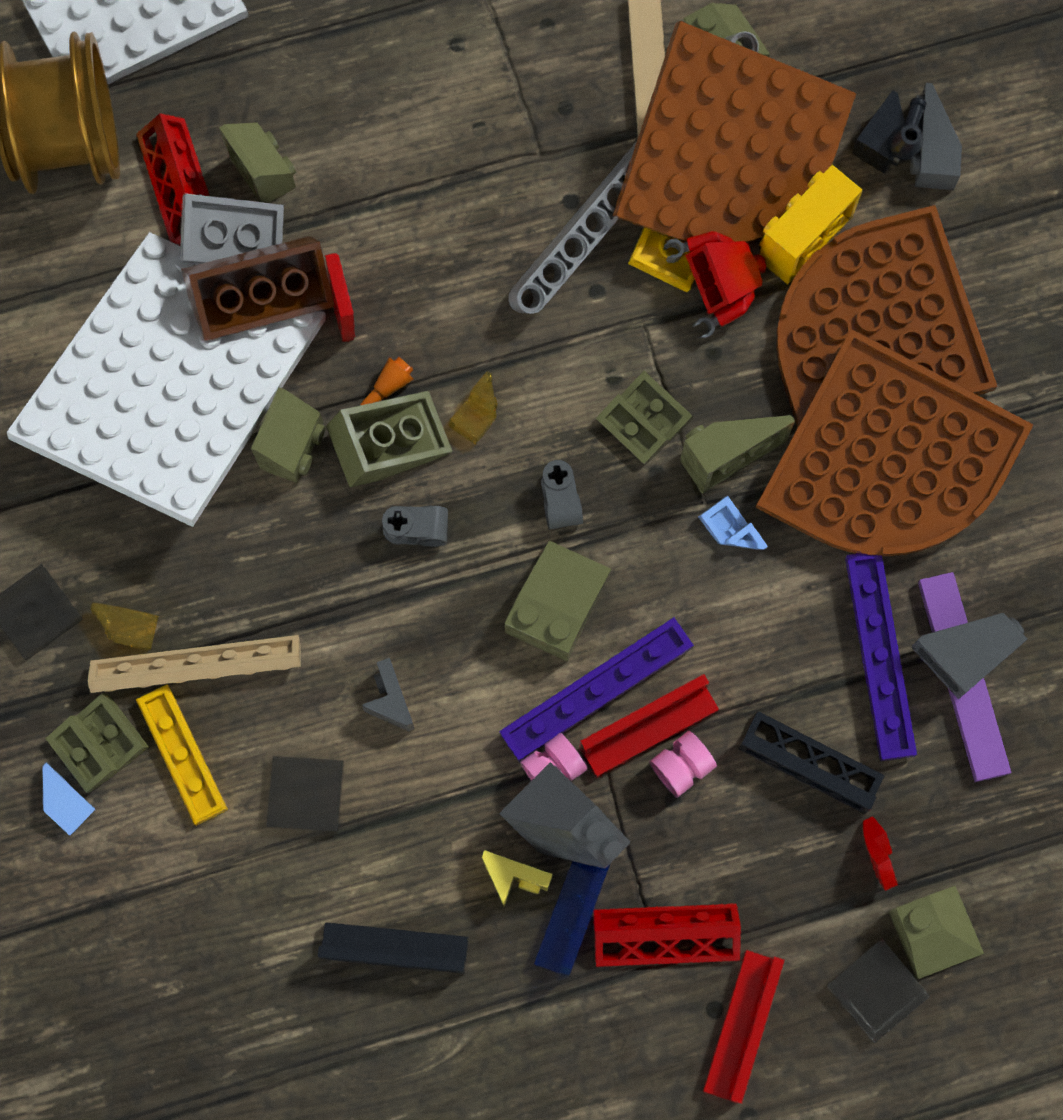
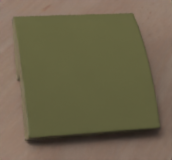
[596,371,694,464]
[45,693,149,793]

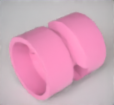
[649,731,717,798]
[520,733,587,782]

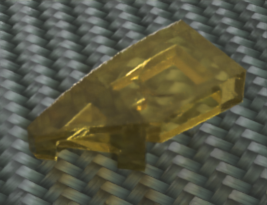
[449,371,497,445]
[90,603,159,651]

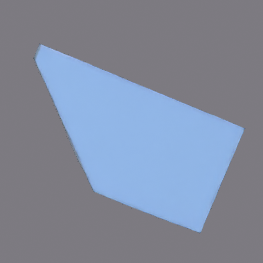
[698,496,768,550]
[42,762,95,835]

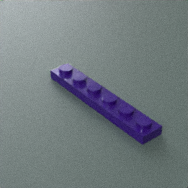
[845,553,917,761]
[499,617,694,762]

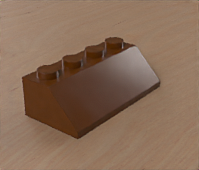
[181,236,335,341]

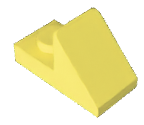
[482,850,553,906]

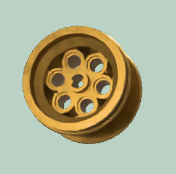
[0,31,120,194]

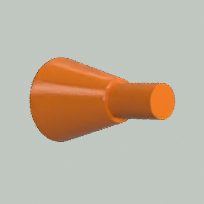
[360,356,414,405]

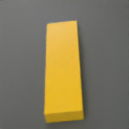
[136,684,228,826]

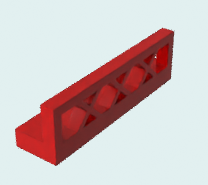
[136,114,209,246]
[579,674,719,778]
[593,904,741,967]
[703,950,785,1104]

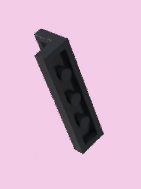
[738,711,885,814]
[318,922,469,974]

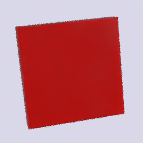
[325,253,355,342]

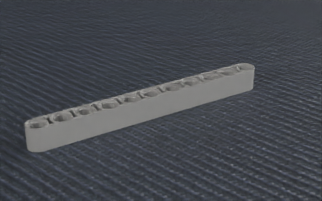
[509,31,759,314]

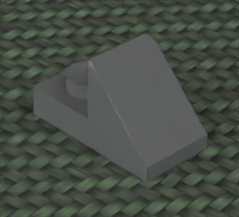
[361,658,415,731]

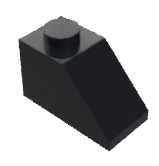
[852,90,908,174]

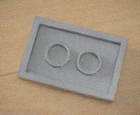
[180,193,284,265]

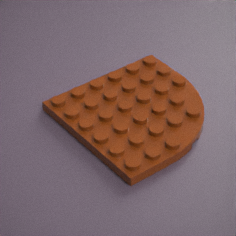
[612,21,856,242]
[776,205,997,428]
[755,329,1033,556]

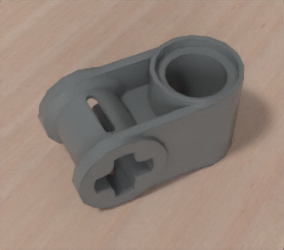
[541,460,583,530]
[382,506,448,547]

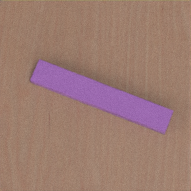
[918,572,1011,782]

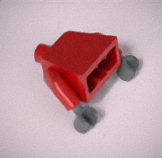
[664,231,766,339]

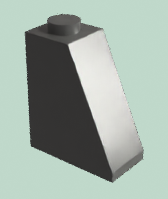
[911,613,1027,700]

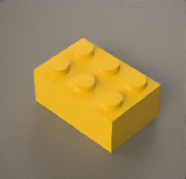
[759,165,863,285]

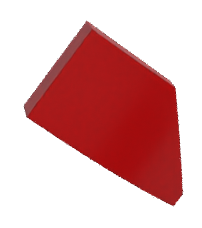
[863,816,898,891]

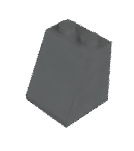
[499,762,631,868]

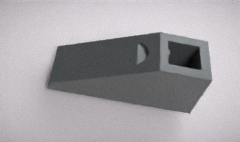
[910,83,962,190]

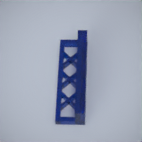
[534,861,611,977]

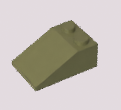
[326,391,453,488]
[680,415,795,494]
[504,541,611,662]

